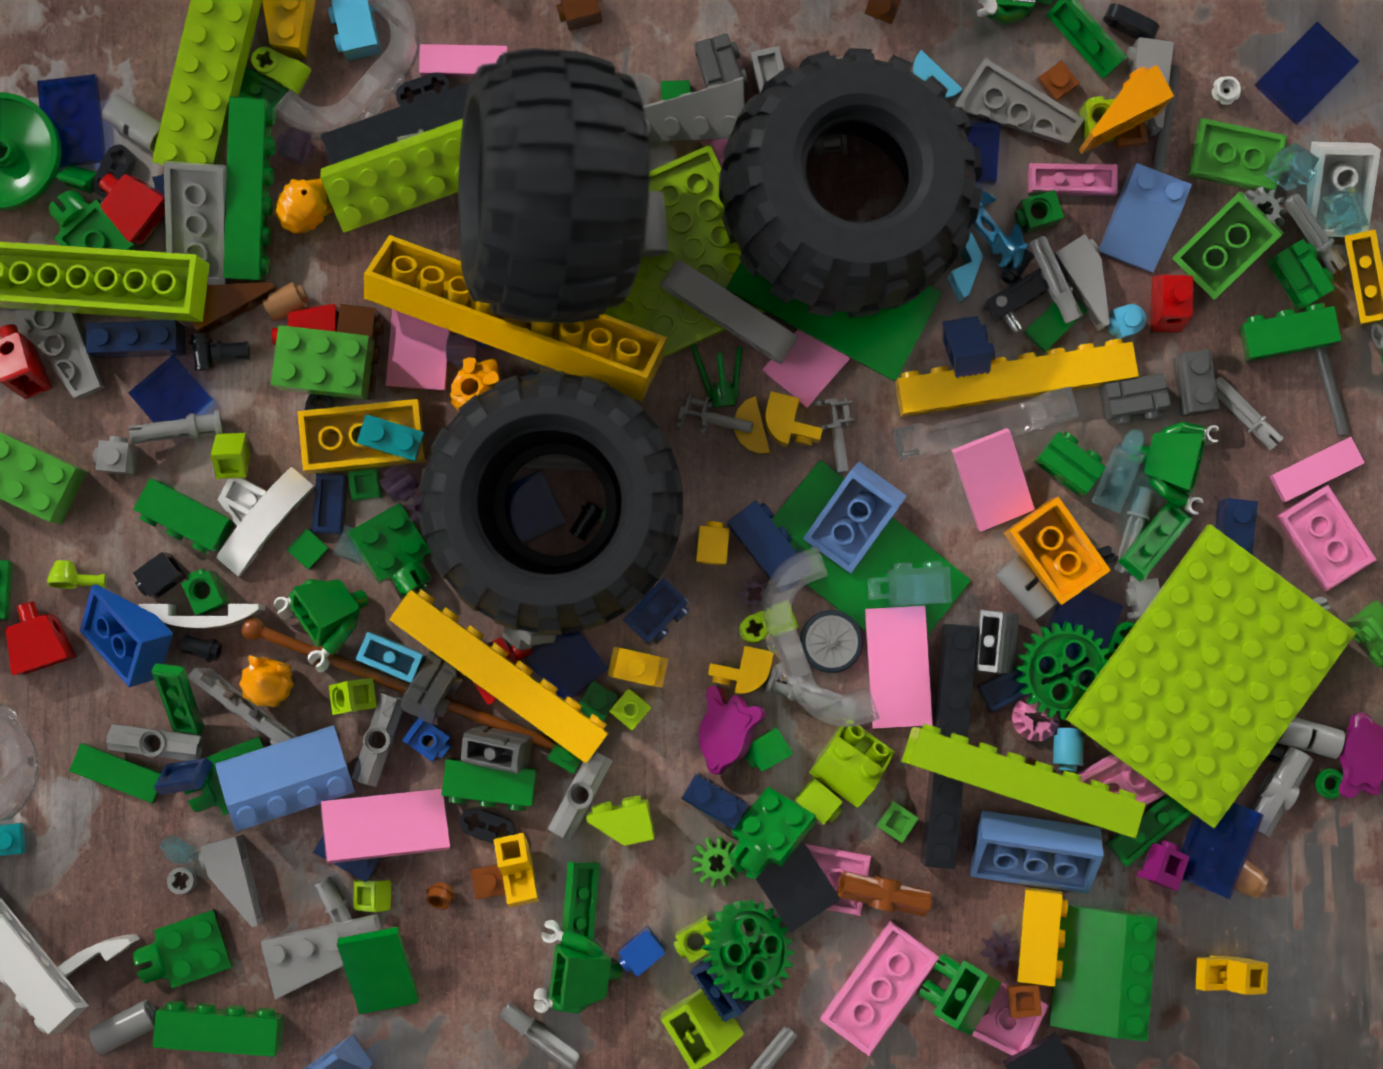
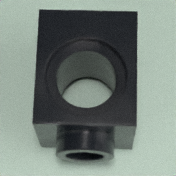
[133,552,187,598]

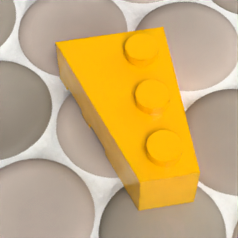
[262,0,316,59]

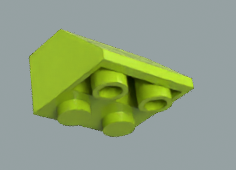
[809,717,895,808]
[586,795,655,846]
[661,988,744,1069]

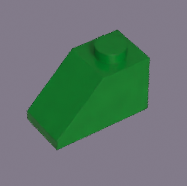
[745,726,794,772]

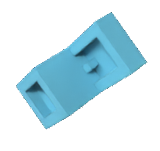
[947,230,983,303]

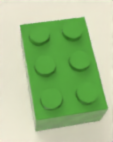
[1172,191,1284,300]
[271,325,375,400]
[0,432,88,525]

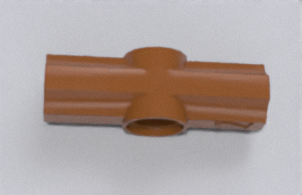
[837,871,932,917]

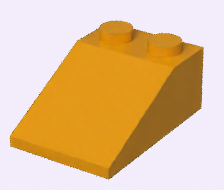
[1079,65,1174,154]
[1003,496,1111,605]

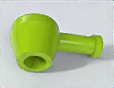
[47,560,107,589]

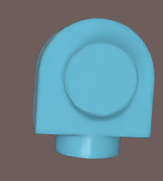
[1107,304,1146,339]

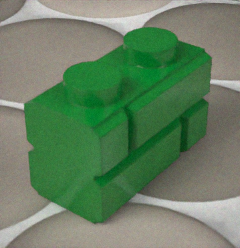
[1267,239,1335,311]
[1033,431,1106,498]

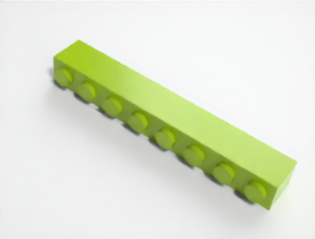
[901,723,1146,839]

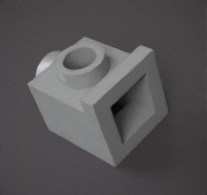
[1125,575,1160,619]

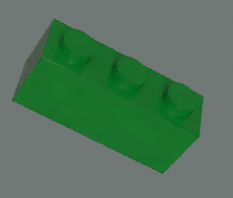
[1239,303,1341,362]
[133,478,235,554]
[441,758,538,811]

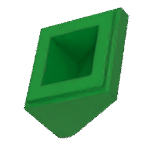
[56,166,96,194]

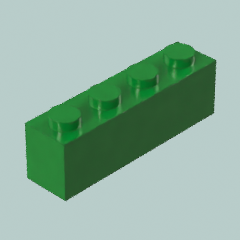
[153,1001,284,1057]

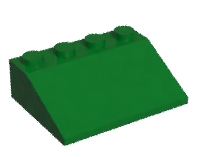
[1049,905,1158,1041]

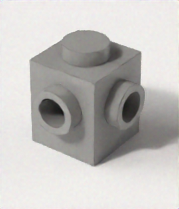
[93,436,139,476]

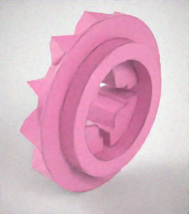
[1012,694,1060,741]

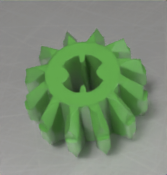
[691,836,738,888]

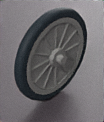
[800,610,863,673]

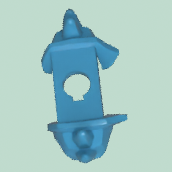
[973,182,1029,268]

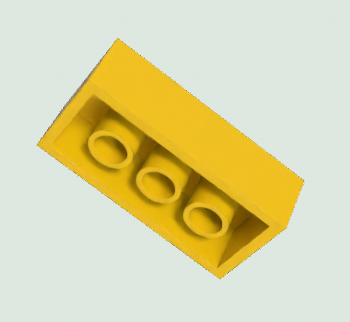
[297,399,427,474]

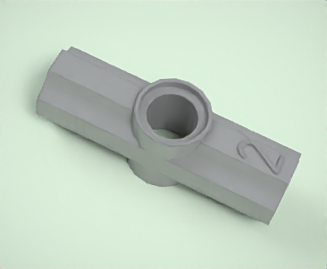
[351,693,403,787]
[106,724,204,761]
[1244,746,1314,838]
[548,751,613,841]

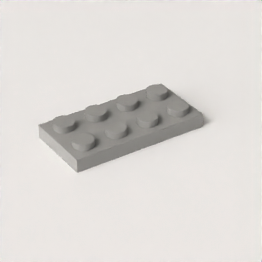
[164,161,229,285]

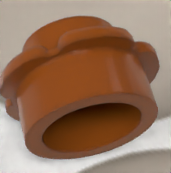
[426,882,455,910]

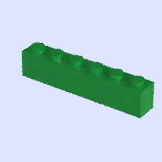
[223,97,276,281]

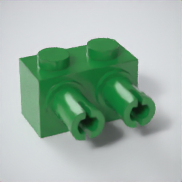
[919,954,1002,1036]

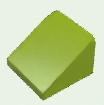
[353,879,391,912]

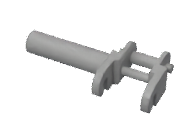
[676,393,753,436]
[814,398,855,473]

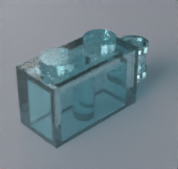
[1092,429,1146,513]
[868,561,952,606]

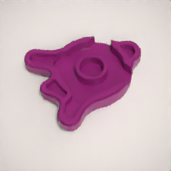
[699,686,766,775]
[1339,712,1383,798]

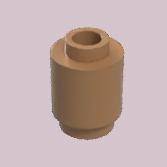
[262,282,309,321]
[1220,855,1269,898]

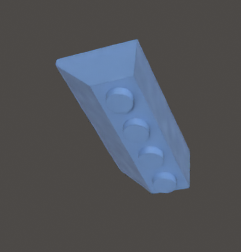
[215,725,355,832]
[970,810,1103,894]

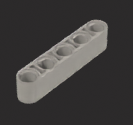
[660,260,798,364]

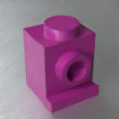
[1137,840,1190,891]

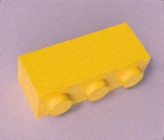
[1344,229,1383,326]
[1018,887,1068,987]

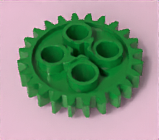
[1015,622,1110,720]
[702,899,794,1002]

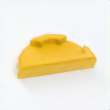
[734,396,770,454]

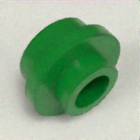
[1314,769,1343,799]

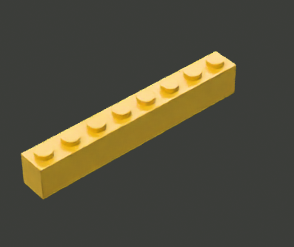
[895,339,1139,417]
[389,589,609,763]

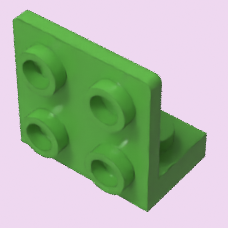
[1346,600,1383,669]

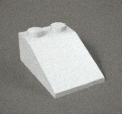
[1307,142,1381,237]

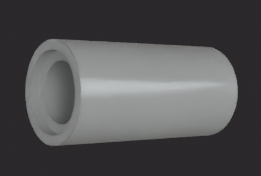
[102,95,161,152]
[642,191,669,257]
[995,556,1057,620]
[1277,717,1345,759]
[89,999,156,1056]

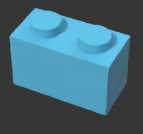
[328,0,382,61]
[355,632,427,683]

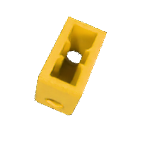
[607,647,669,688]

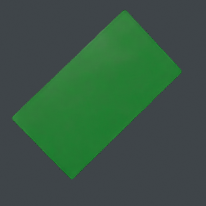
[726,262,942,381]
[772,460,970,636]

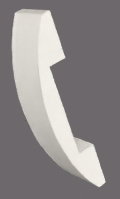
[216,467,315,577]
[138,604,265,629]
[27,934,140,1016]

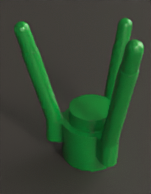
[691,345,742,408]

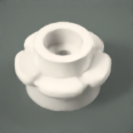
[1212,76,1241,105]

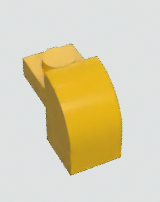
[765,391,823,448]
[707,646,774,694]
[494,833,539,908]
[1196,955,1268,995]

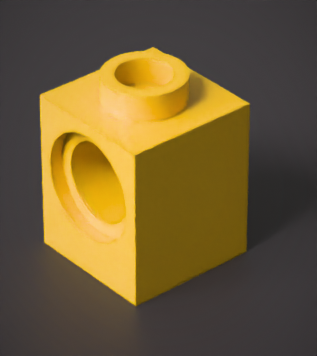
[696,521,729,566]

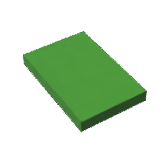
[1187,118,1287,193]

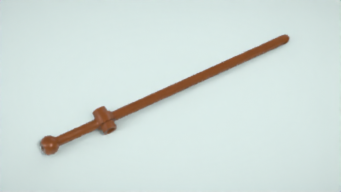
[241,617,557,751]

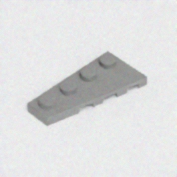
[954,58,1084,147]
[11,309,105,400]
[188,668,298,745]

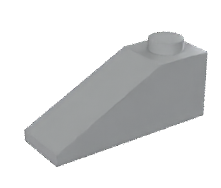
[1126,37,1174,136]
[1054,234,1110,332]
[199,834,265,927]

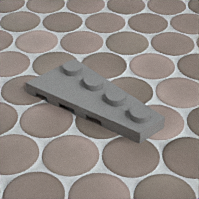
[644,77,745,141]
[261,914,381,999]

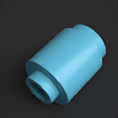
[1053,728,1084,772]

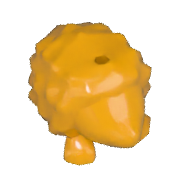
[274,178,333,234]
[450,357,501,412]
[239,655,294,707]

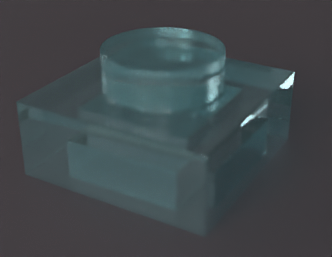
[333,525,364,565]
[158,835,198,865]

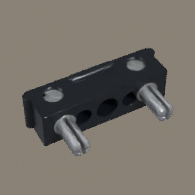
[984,268,1058,333]

